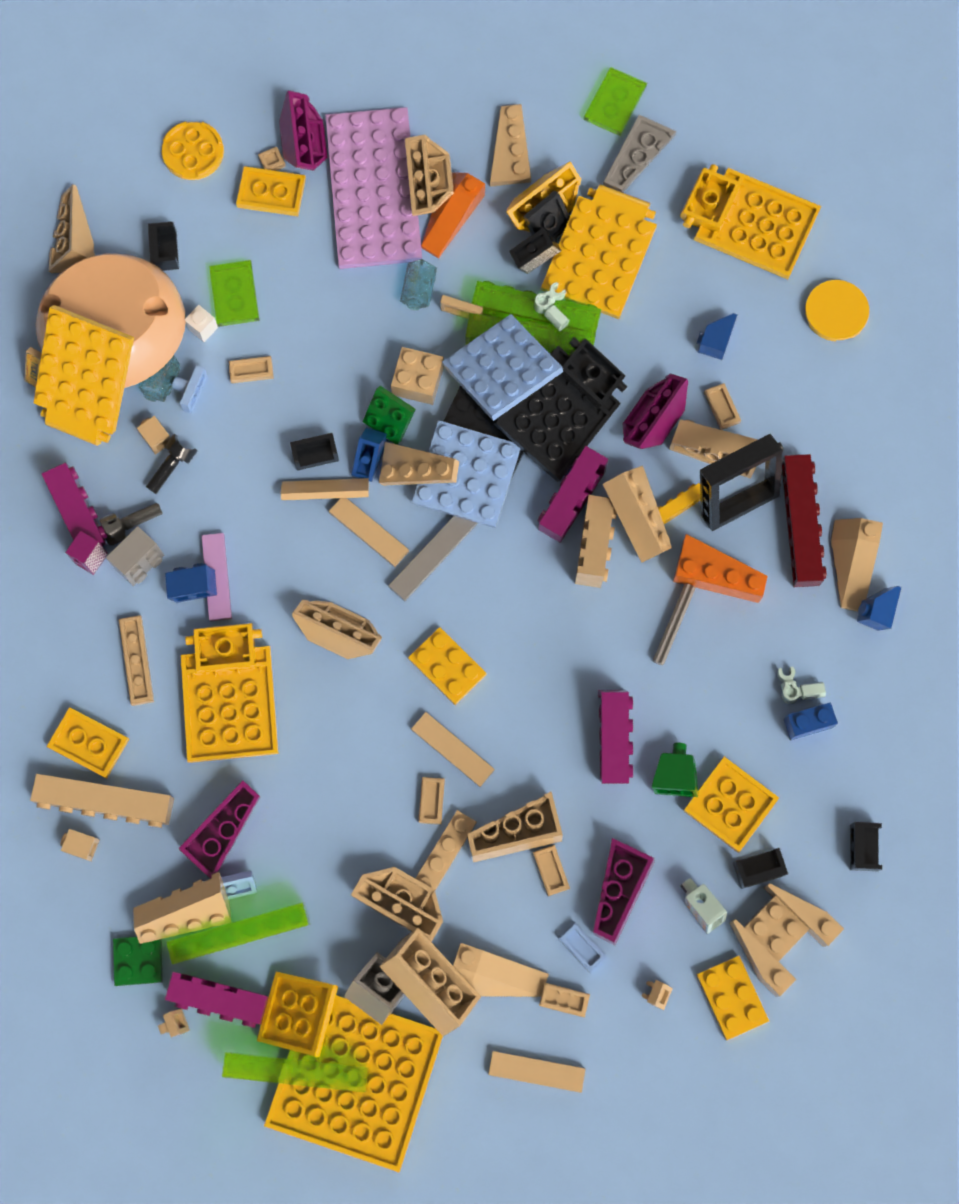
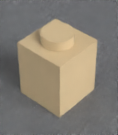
[137,416,171,455]
[60,829,100,862]

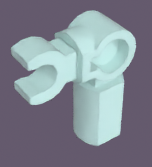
[534,282,570,331]
[777,666,826,704]

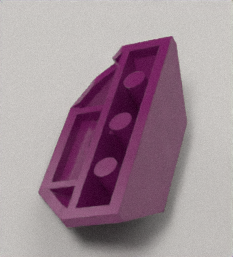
[279,90,328,171]
[623,374,688,449]

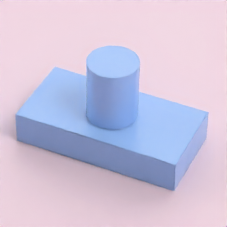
[172,365,207,413]

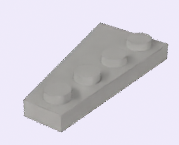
[603,115,676,193]

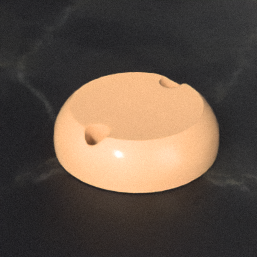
[36,253,186,388]

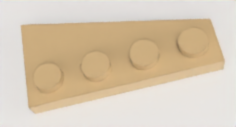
[490,104,531,186]
[379,442,459,486]

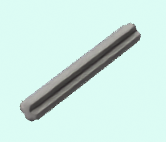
[653,583,695,665]

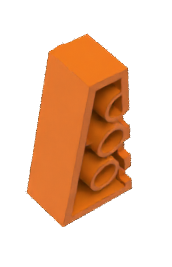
[673,534,768,603]

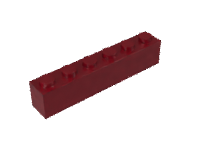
[781,454,827,587]

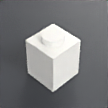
[185,305,218,342]

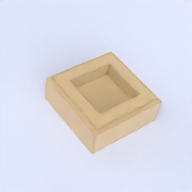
[258,146,286,171]

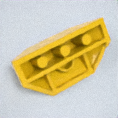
[505,162,581,232]

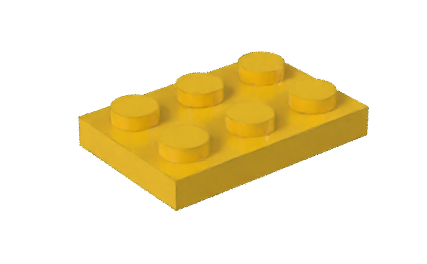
[236,166,306,216]
[408,627,487,705]
[46,707,129,779]
[696,956,769,1040]

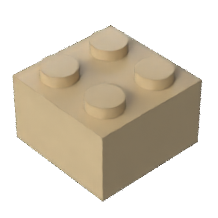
[391,347,444,405]

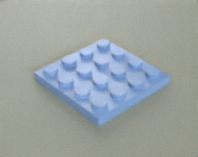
[442,314,563,421]
[412,420,521,528]

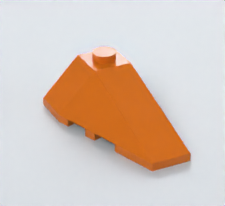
[421,172,485,259]

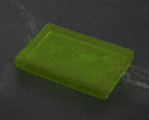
[584,67,647,136]
[209,260,260,327]

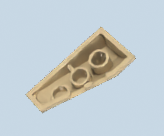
[49,184,95,273]
[830,518,883,612]
[453,943,549,997]

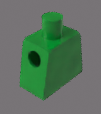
[652,742,698,797]

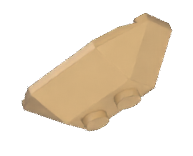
[405,135,454,216]
[292,599,382,659]
[351,867,443,942]

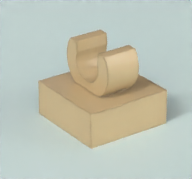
[641,980,673,1010]
[158,1009,190,1037]

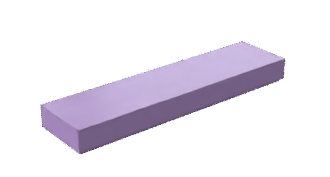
[202,533,232,622]

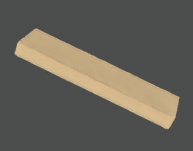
[281,478,369,500]
[329,498,409,567]
[119,615,154,706]
[411,712,495,787]
[489,1051,585,1093]

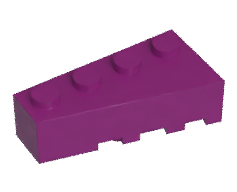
[537,446,608,543]
[42,462,108,546]
[598,690,633,784]
[179,781,260,879]
[593,838,655,945]
[165,972,269,1028]

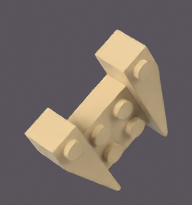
[730,884,844,997]

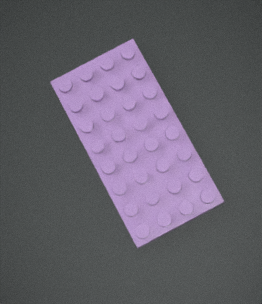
[326,107,423,269]

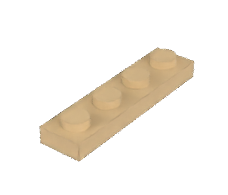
[415,810,477,891]

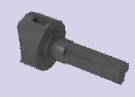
[99,503,163,545]

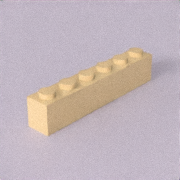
[30,774,174,828]

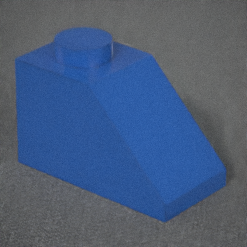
[696,313,738,360]
[351,428,387,482]
[857,586,902,631]

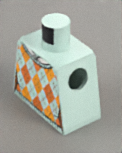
[680,878,727,934]

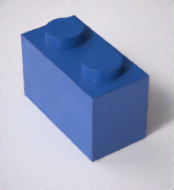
[165,563,217,603]
[783,702,838,741]

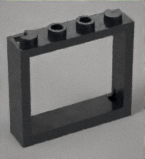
[700,434,783,531]

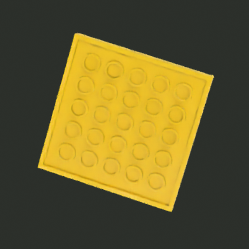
[264,995,443,1173]

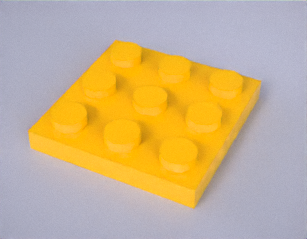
[683,756,779,853]
[257,971,338,1057]

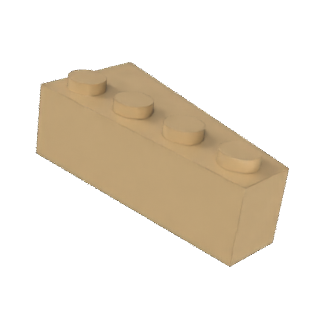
[669,419,758,479]
[603,466,672,563]
[575,495,617,588]
[467,792,563,862]

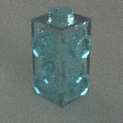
[400,259,437,311]
[139,355,180,402]

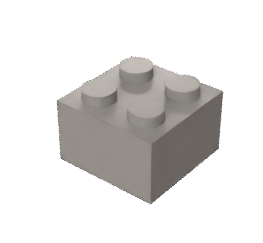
[106,526,164,586]
[344,952,405,1025]

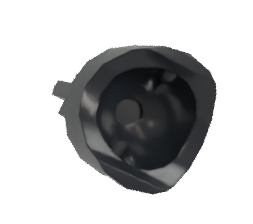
[146,434,198,494]

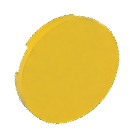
[162,121,224,180]
[805,280,869,341]

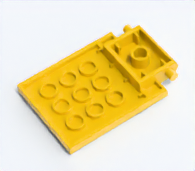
[680,164,821,280]
[541,184,657,319]
[33,305,134,446]
[181,623,279,763]

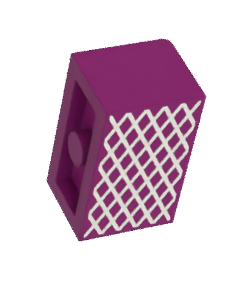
[65,531,108,575]

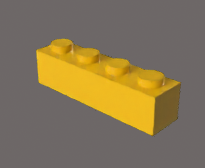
[658,483,700,524]

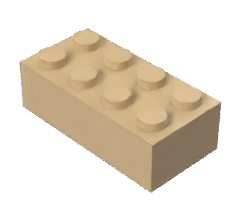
[379,928,481,1036]

